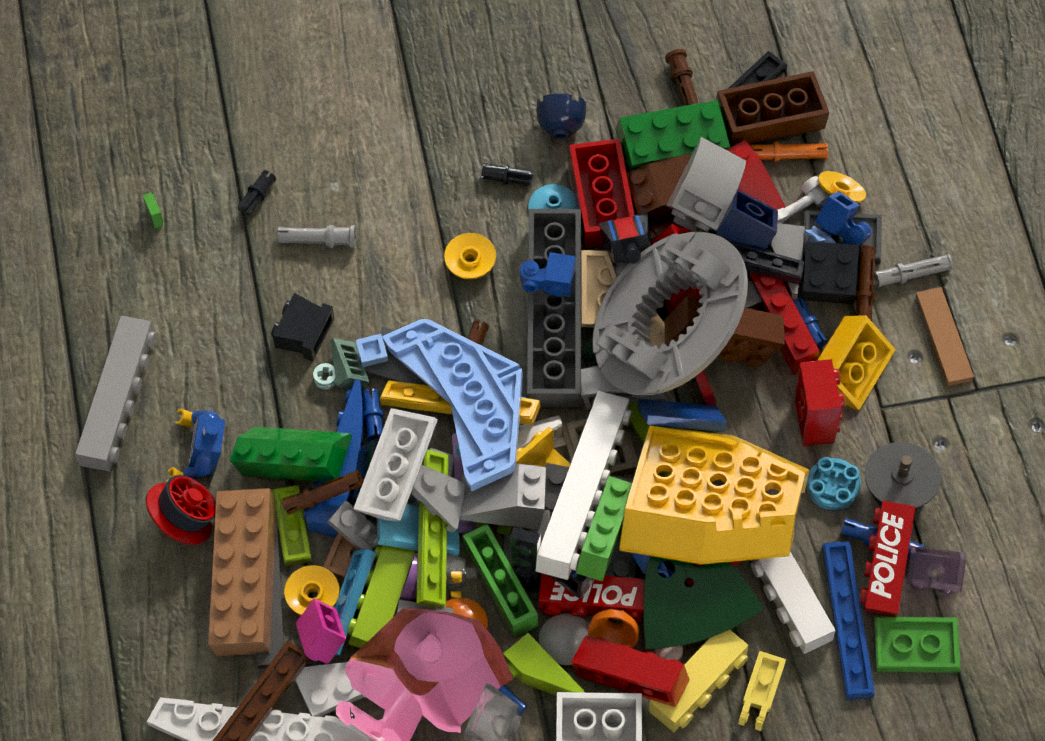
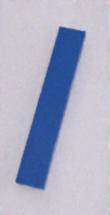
[822,541,875,700]

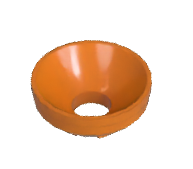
[588,609,639,648]

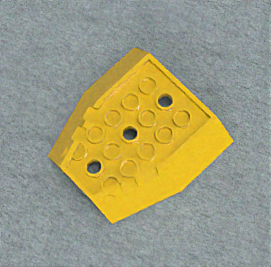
[620,425,810,564]

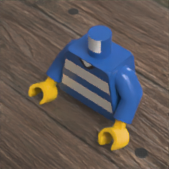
[166,409,225,482]

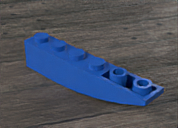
[303,380,364,538]

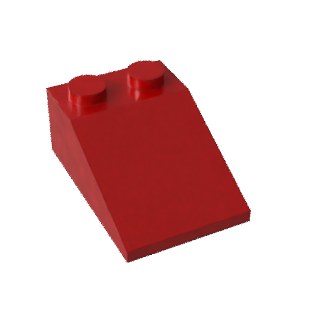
[727,140,786,210]

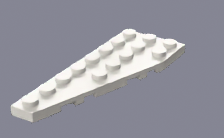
[147,697,385,741]

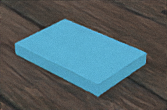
[377,504,460,557]

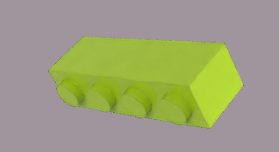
[347,544,415,648]

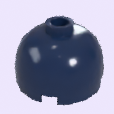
[536,93,586,139]

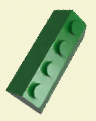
[230,427,352,482]

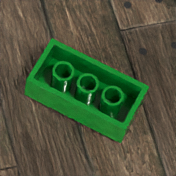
[615,100,730,173]

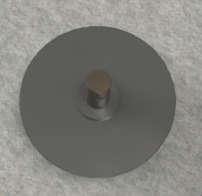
[865,442,941,511]

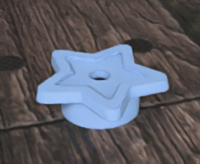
[804,226,836,243]

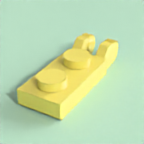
[738,651,786,731]

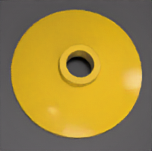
[818,171,866,203]
[444,233,496,279]
[284,565,339,615]

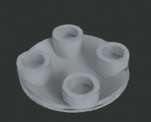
[539,613,589,667]

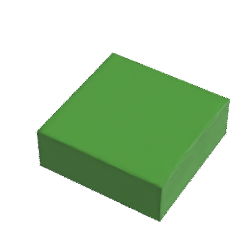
[143,192,164,228]

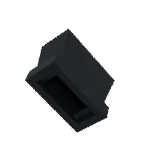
[271,293,334,361]

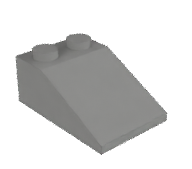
[459,464,546,530]

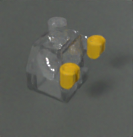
[446,554,477,599]

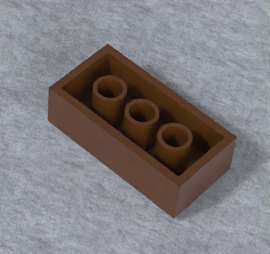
[716,71,830,148]
[665,296,785,367]

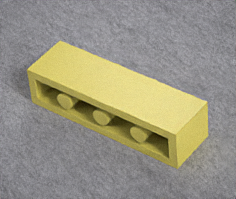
[649,630,748,732]

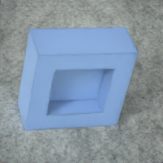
[356,334,388,367]

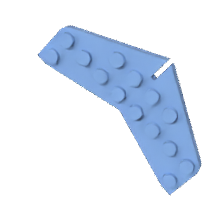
[382,319,523,491]

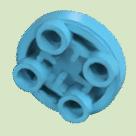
[806,457,861,511]

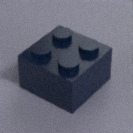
[716,189,778,250]

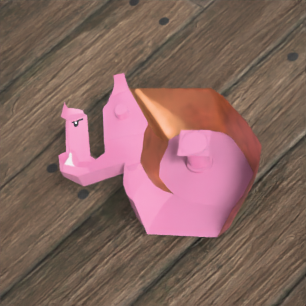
[336,608,514,741]

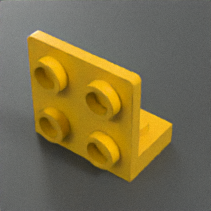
[516,427,571,467]

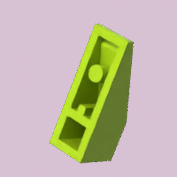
[503,633,584,696]

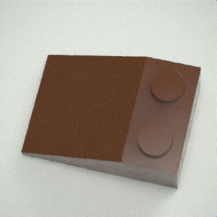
[627,154,692,227]

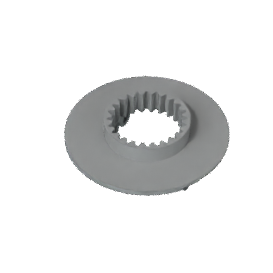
[593,232,748,396]

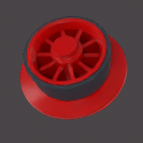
[146,475,216,545]

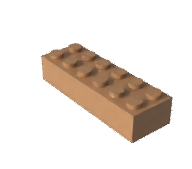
[208,488,277,656]

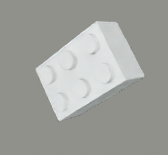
[556,692,642,741]

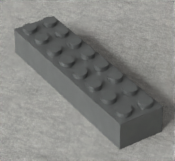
[527,209,581,408]

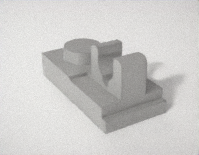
[327,500,378,551]

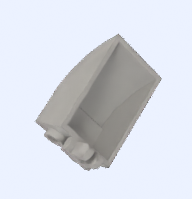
[666,137,746,232]

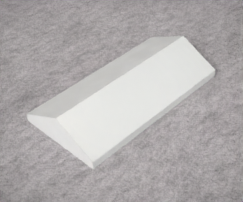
[353,408,438,521]

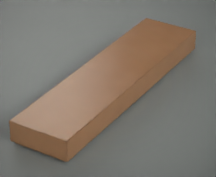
[916,287,974,387]

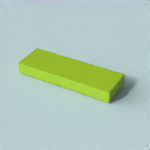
[272,485,312,566]

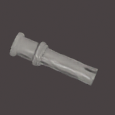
[277,225,357,248]

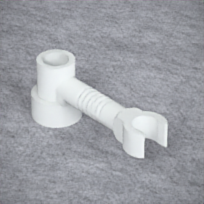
[778,176,829,224]

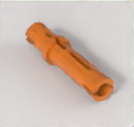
[751,142,828,162]

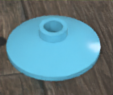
[528,184,578,210]

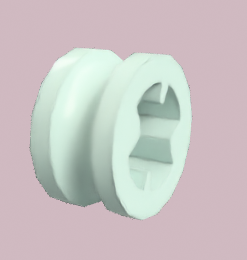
[313,363,337,390]

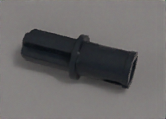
[481,163,533,185]
[237,170,276,215]

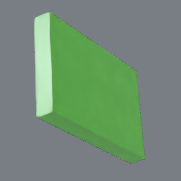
[874,616,960,673]

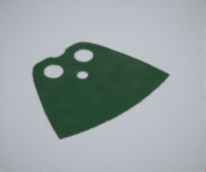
[644,556,764,649]

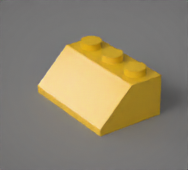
[817,315,896,410]

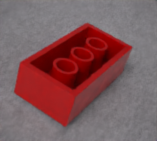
[569,138,635,248]

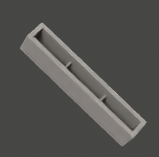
[75,316,157,472]

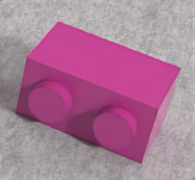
[296,598,346,664]

